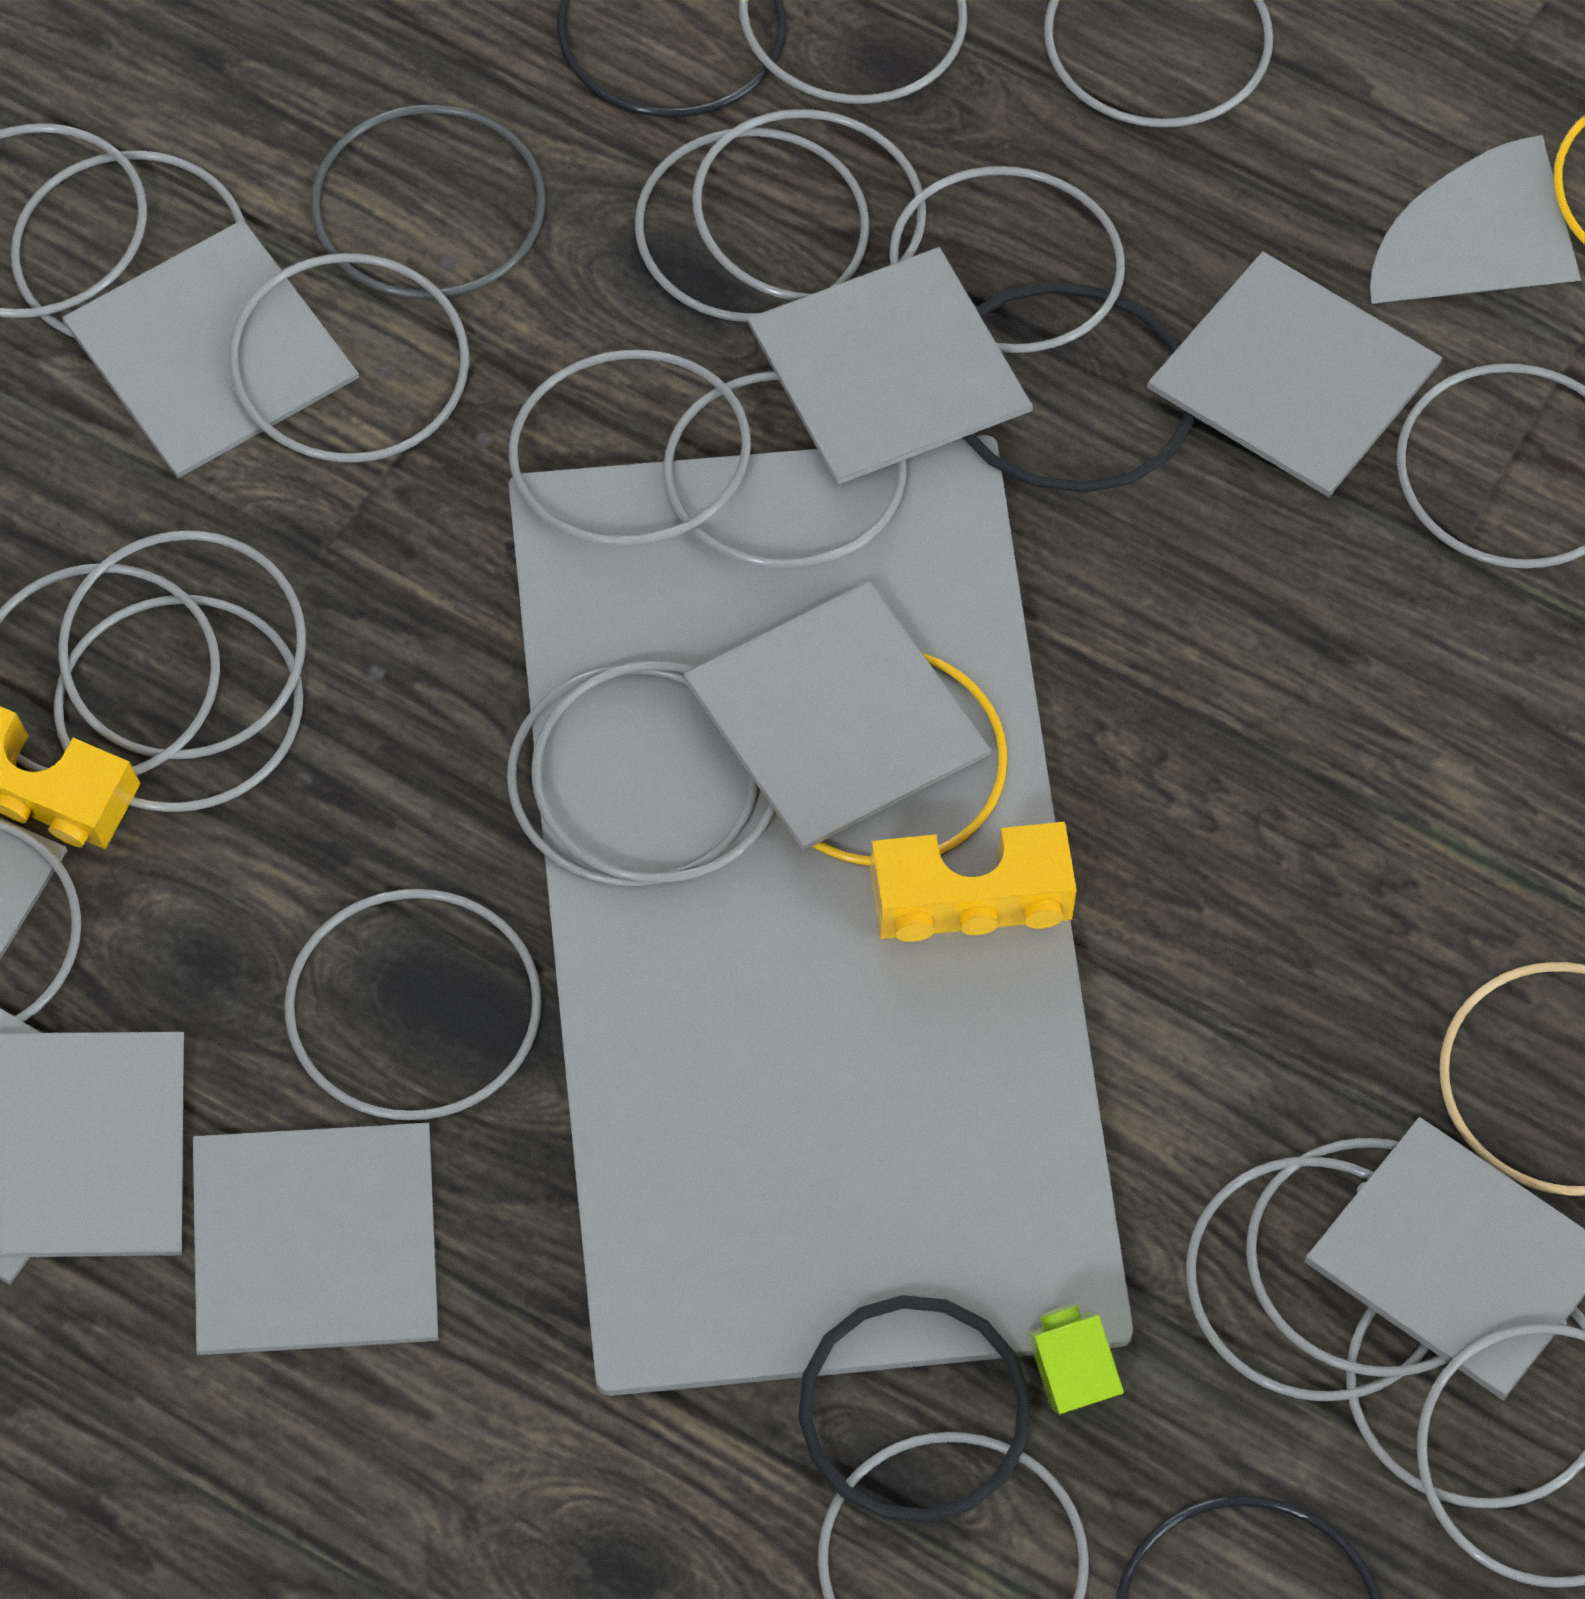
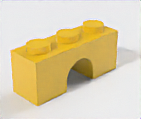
[0,706,141,850]
[870,822,1076,942]

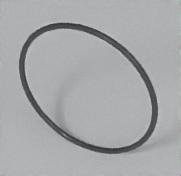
[311,105,546,299]

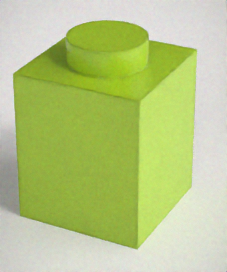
[1027,1304,1124,1415]

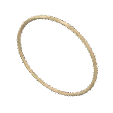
[1439,962,1585,1196]

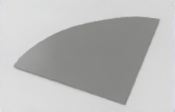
[1370,135,1581,304]

